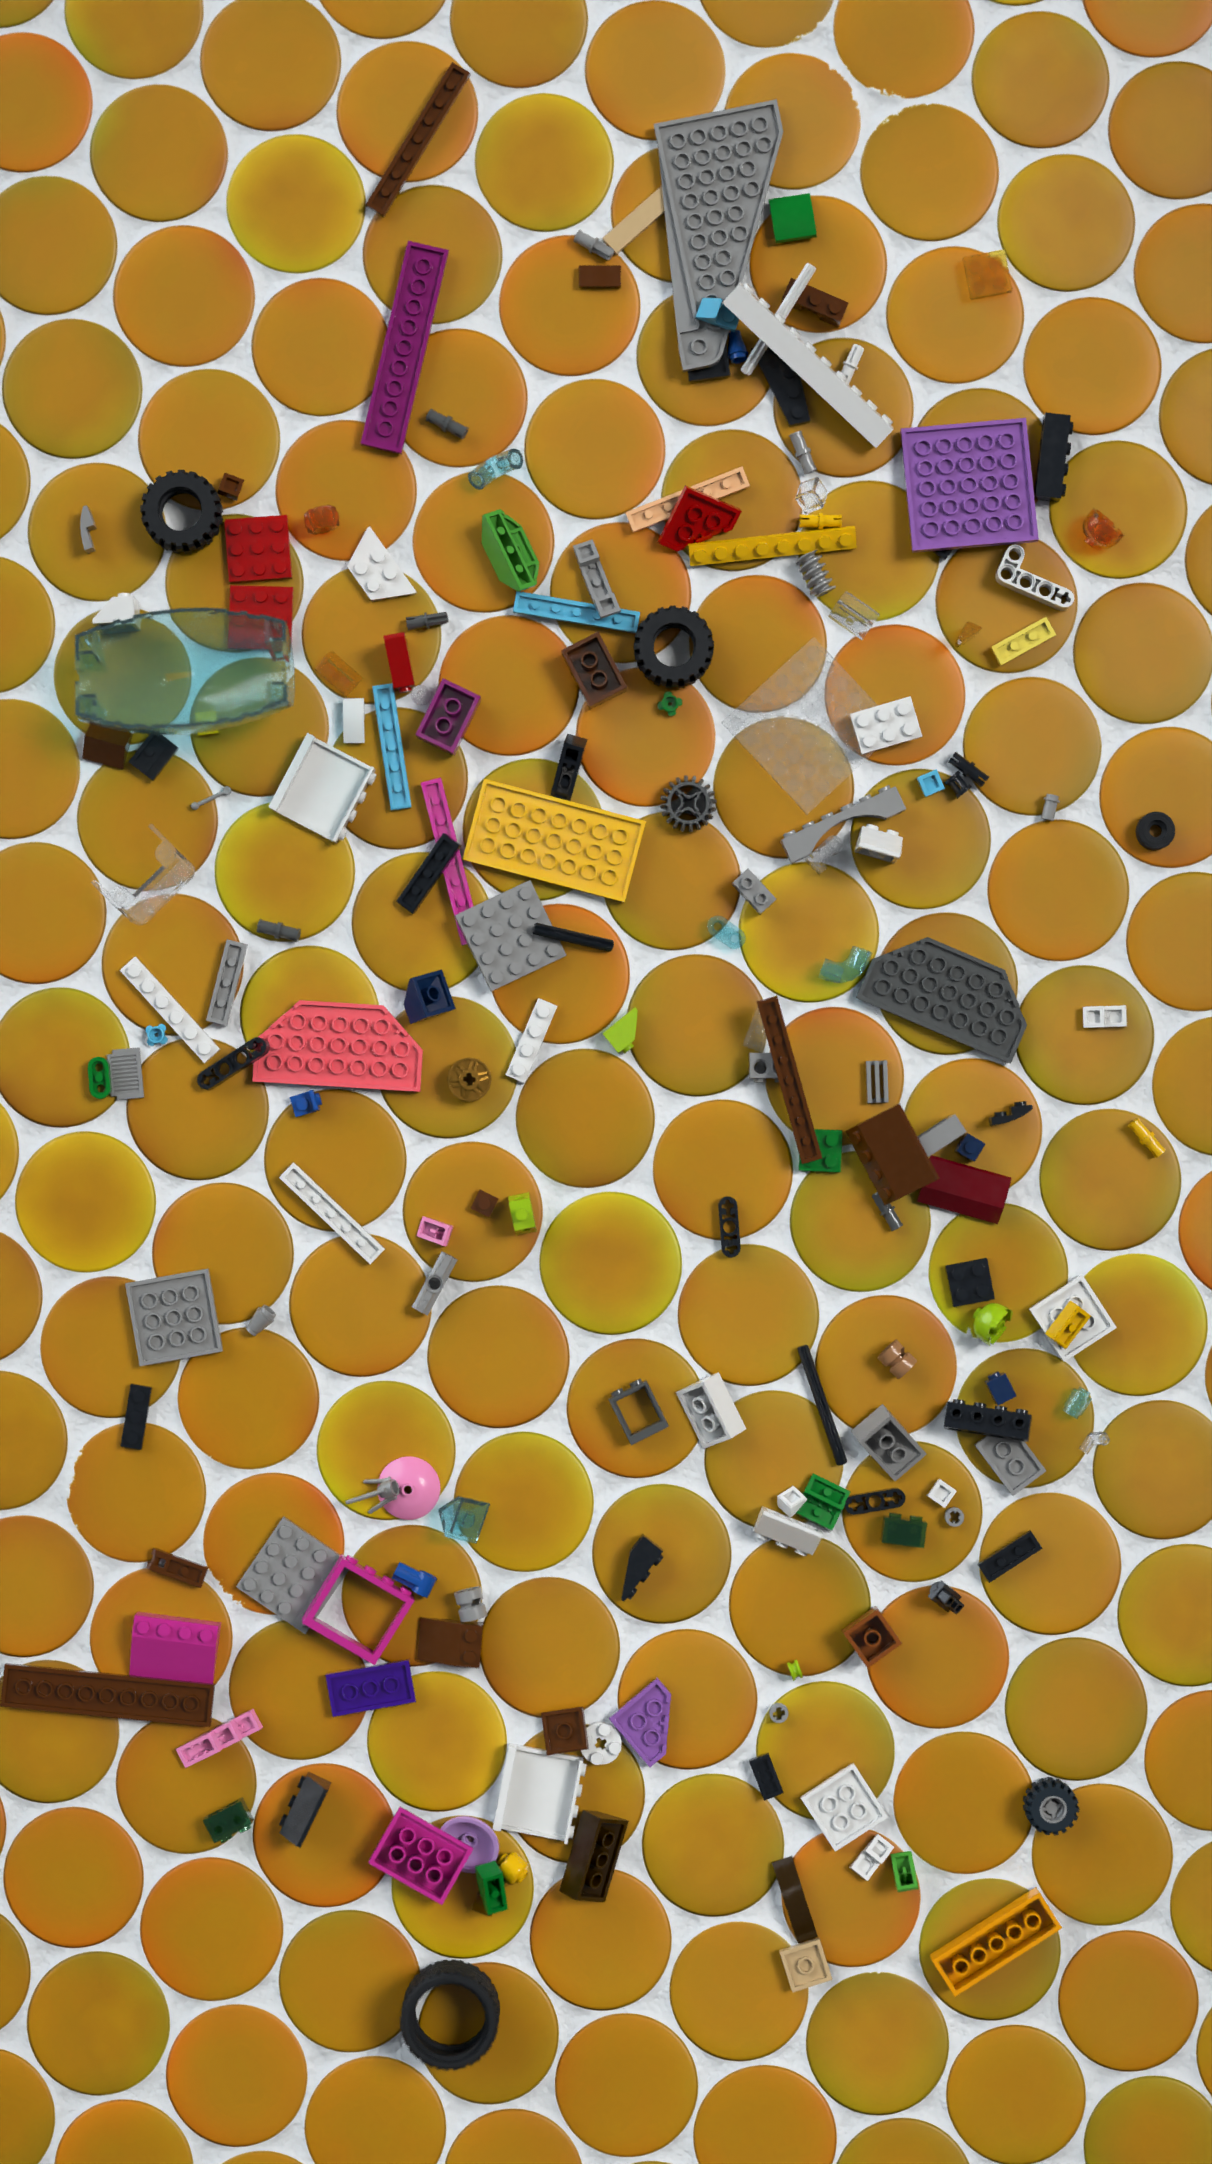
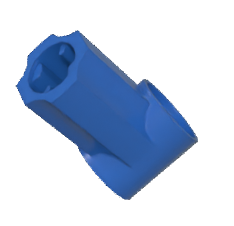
[392,1562,437,1598]

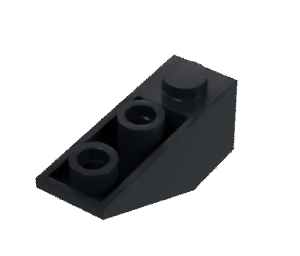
[621,1534,664,1601]

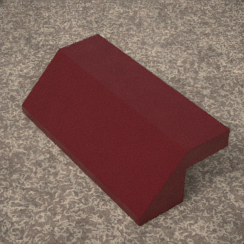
[917,1155,1011,1224]

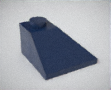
[403,969,456,1024]

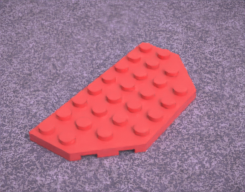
[252,1000,423,1092]

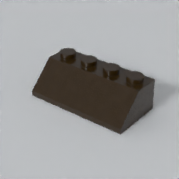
[559,1810,629,1902]

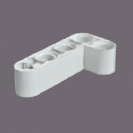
[995,544,1074,611]

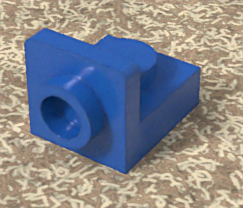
[290,1090,322,1117]

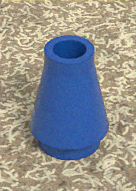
[728,330,748,364]

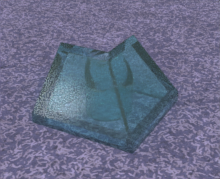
[438,1496,490,1543]

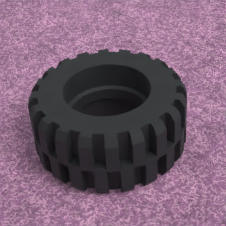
[140,470,223,554]
[634,605,714,689]

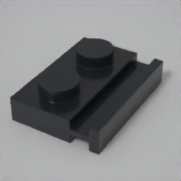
[129,729,179,781]

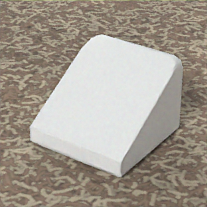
[777,1486,807,1517]

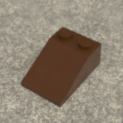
[417,1617,484,1668]

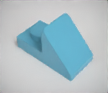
[695,298,740,332]

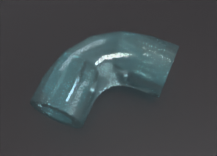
[468,448,523,490]
[818,946,872,983]

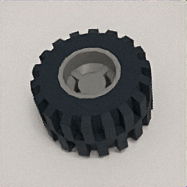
[1023,1777,1079,1835]

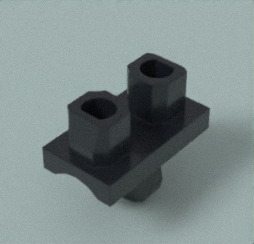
[928,1580,964,1614]

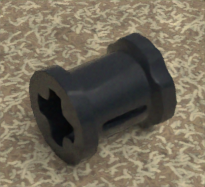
[944,771,972,799]

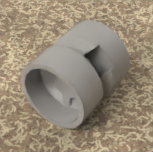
[454,1586,487,1622]

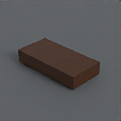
[579,265,621,288]

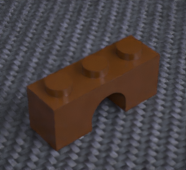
[781,278,849,328]

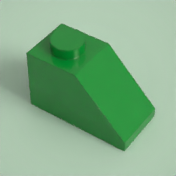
[475,1861,508,1915]

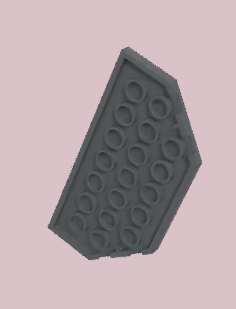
[856,937,1027,1064]

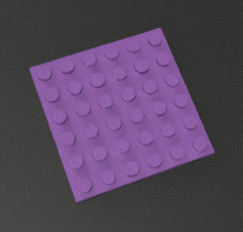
[900,418,1039,553]

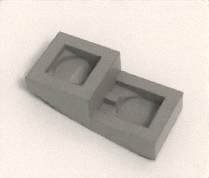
[80,505,97,554]

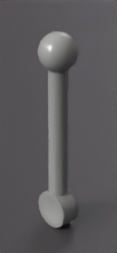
[191,786,231,810]

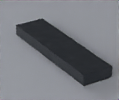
[396,833,462,914]

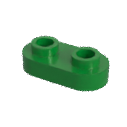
[88,1057,112,1099]

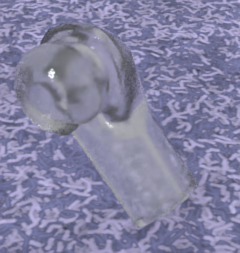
[1079,1431,1110,1454]

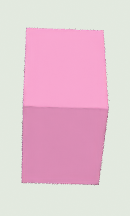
[416,1216,454,1247]

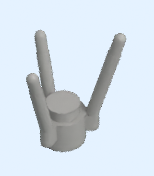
[346,1477,400,1514]

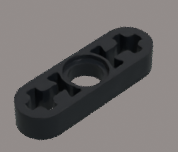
[718,1196,741,1257]
[845,1488,905,1515]

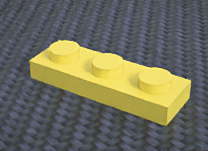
[990,617,1056,666]

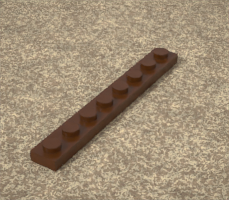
[366,62,470,217]
[756,996,822,1164]

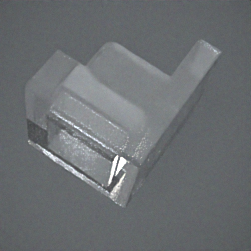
[795,477,828,514]

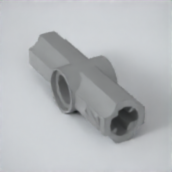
[412,1251,458,1315]

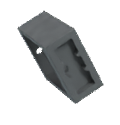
[609,1378,669,1445]

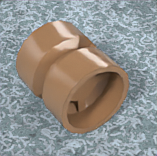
[877,1340,917,1379]

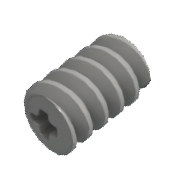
[796,550,836,597]

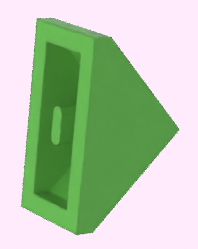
[891,1851,919,1892]

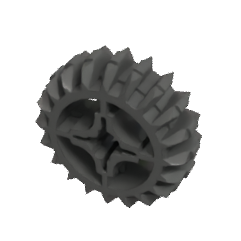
[660,775,717,832]

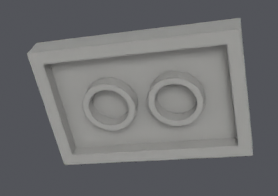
[974,1436,1046,1496]

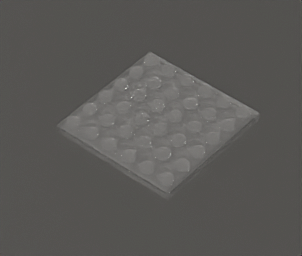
[722,637,878,814]

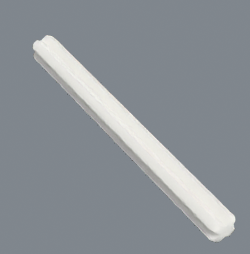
[741,263,816,376]

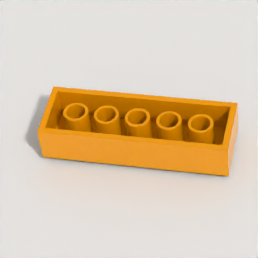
[930,1887,1062,1997]

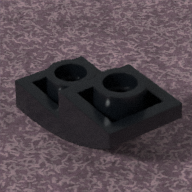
[989,1101,1033,1126]

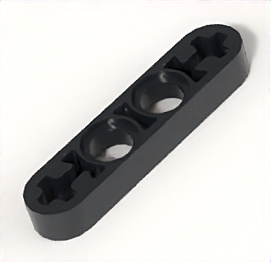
[197,1037,270,1090]

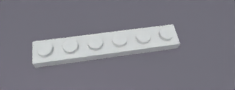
[120,956,221,1063]
[279,1162,385,1264]

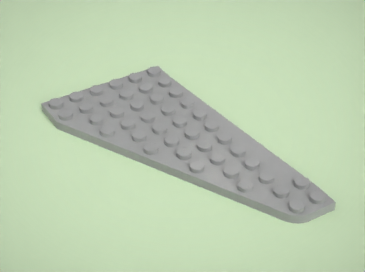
[654,99,783,372]

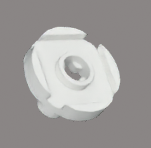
[581,1721,622,1765]

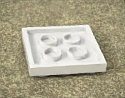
[1029,1274,1117,1362]
[801,1763,888,1852]

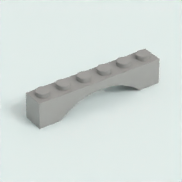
[780,785,906,864]

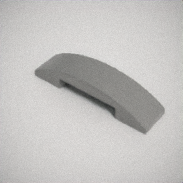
[573,539,621,619]

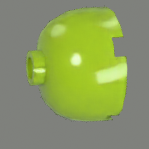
[973,1303,1013,1346]

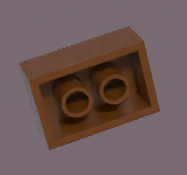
[561,631,627,710]

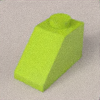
[603,1007,638,1054]

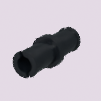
[948,752,990,787]

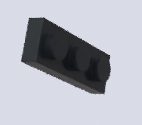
[121,1384,152,1450]
[977,1530,1042,1583]

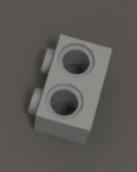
[732,869,776,915]
[749,1053,779,1083]

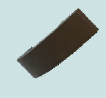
[772,1856,818,1943]

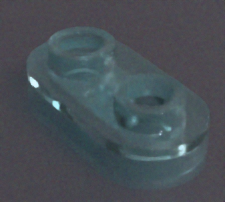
[707,916,745,949]

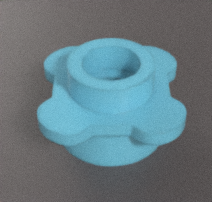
[145,1024,168,1046]

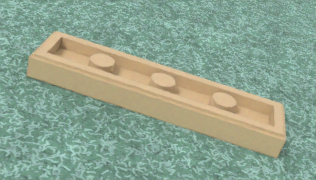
[602,186,665,255]

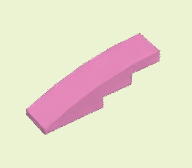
[176,1709,263,1768]

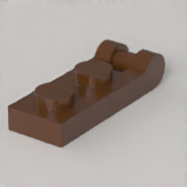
[146,1548,209,1588]

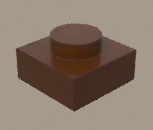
[217,473,244,501]
[471,1190,499,1217]

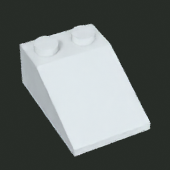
[854,824,903,863]

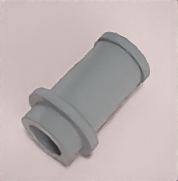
[1041,794,1060,821]

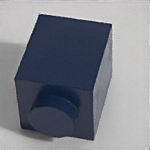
[954,1133,985,1162]
[984,1371,1017,1405]

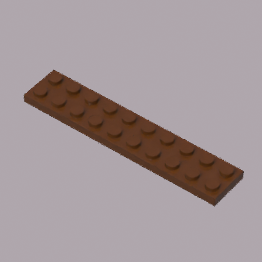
[0,1663,215,1727]

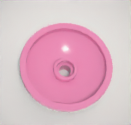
[377,1456,441,1520]

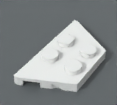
[347,526,417,601]

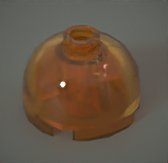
[1082,508,1124,549]

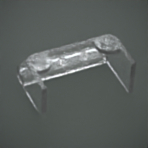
[91,824,195,926]

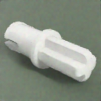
[841,344,864,385]

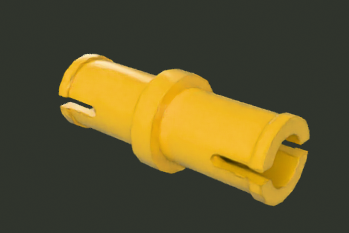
[799,513,842,530]
[1128,1118,1166,1158]

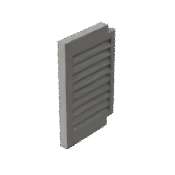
[107,1047,144,1100]

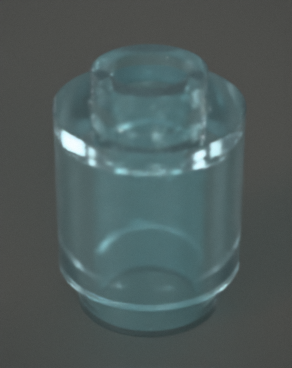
[1063,1387,1092,1419]

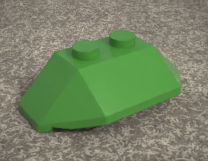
[481,509,539,592]

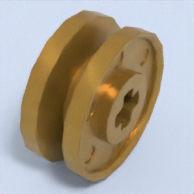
[447,1057,492,1102]

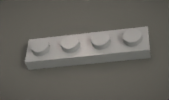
[206,939,248,1026]

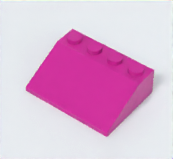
[129,1612,221,1684]
[368,1807,474,1905]

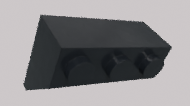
[279,1772,332,1848]

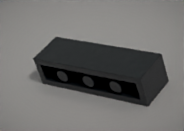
[1034,412,1073,502]

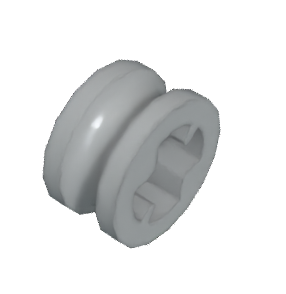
[944,1507,964,1527]
[769,1703,788,1723]

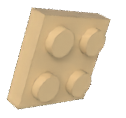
[779,1938,833,1993]

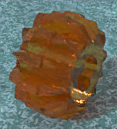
[304,505,340,535]

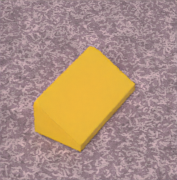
[1045,1301,1091,1350]

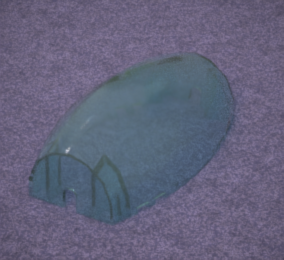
[75,608,295,735]

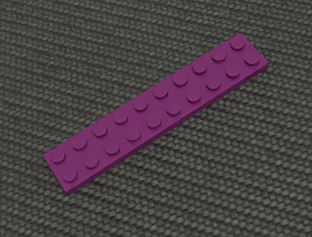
[360,241,449,455]

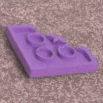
[609,1677,671,1767]

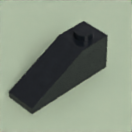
[550,734,588,801]

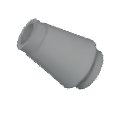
[246,1305,276,1336]

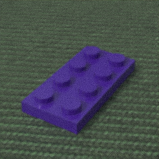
[325,1659,416,1717]

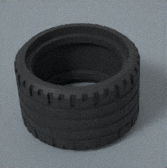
[400,1959,500,2071]

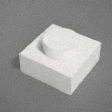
[927,1478,957,1508]

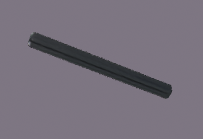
[797,1345,847,1466]

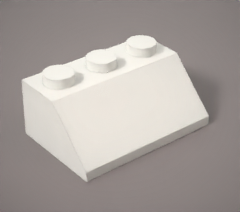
[676,1372,746,1449]
[753,1506,823,1557]

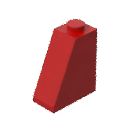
[383,632,415,693]

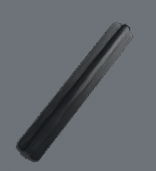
[533,923,614,952]

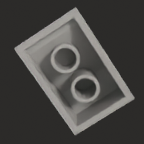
[851,1404,927,1481]

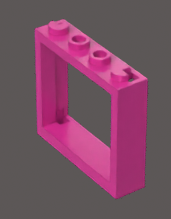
[301,1554,415,1665]

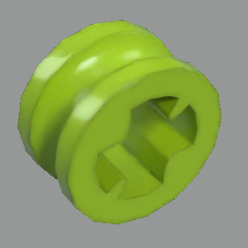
[787,1659,803,1681]

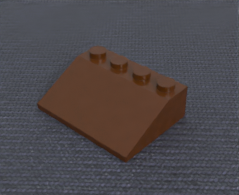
[845,1103,939,1205]

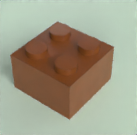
[842,1606,902,1668]

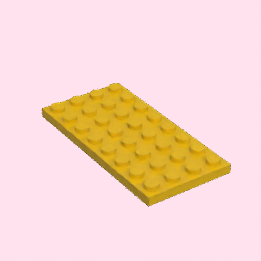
[462,779,646,903]

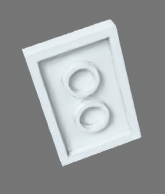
[850,696,922,755]

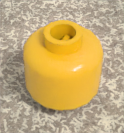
[498,1852,529,1884]

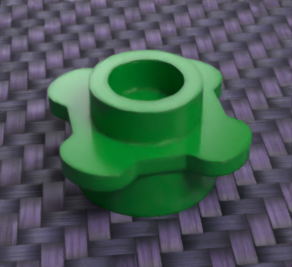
[658,691,682,716]

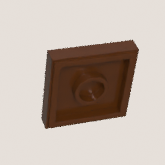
[541,1707,589,1755]

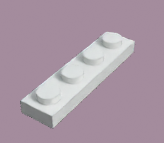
[506,998,558,1083]

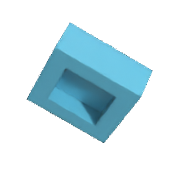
[917,769,945,797]

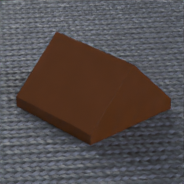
[82,718,134,770]

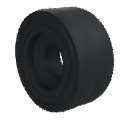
[1136,812,1175,850]

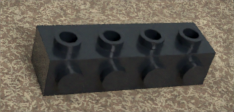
[944,1399,1032,1442]

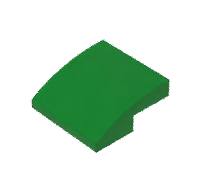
[769,193,817,244]
[795,1473,851,1532]

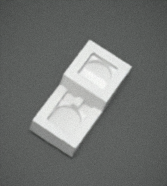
[343,698,365,743]
[1083,1005,1127,1028]
[849,1834,894,1881]

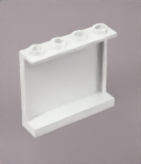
[268,733,377,844]
[493,1743,587,1844]

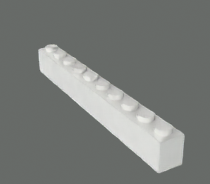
[722,282,893,448]

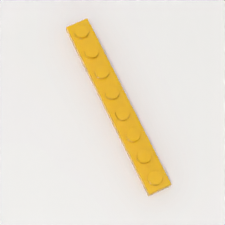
[688,526,857,566]

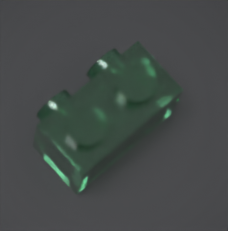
[880,1512,927,1548]
[203,1797,254,1843]

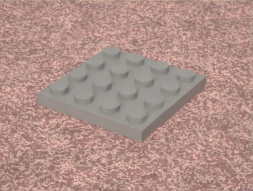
[454,880,567,992]
[125,1268,223,1366]
[236,1517,349,1634]

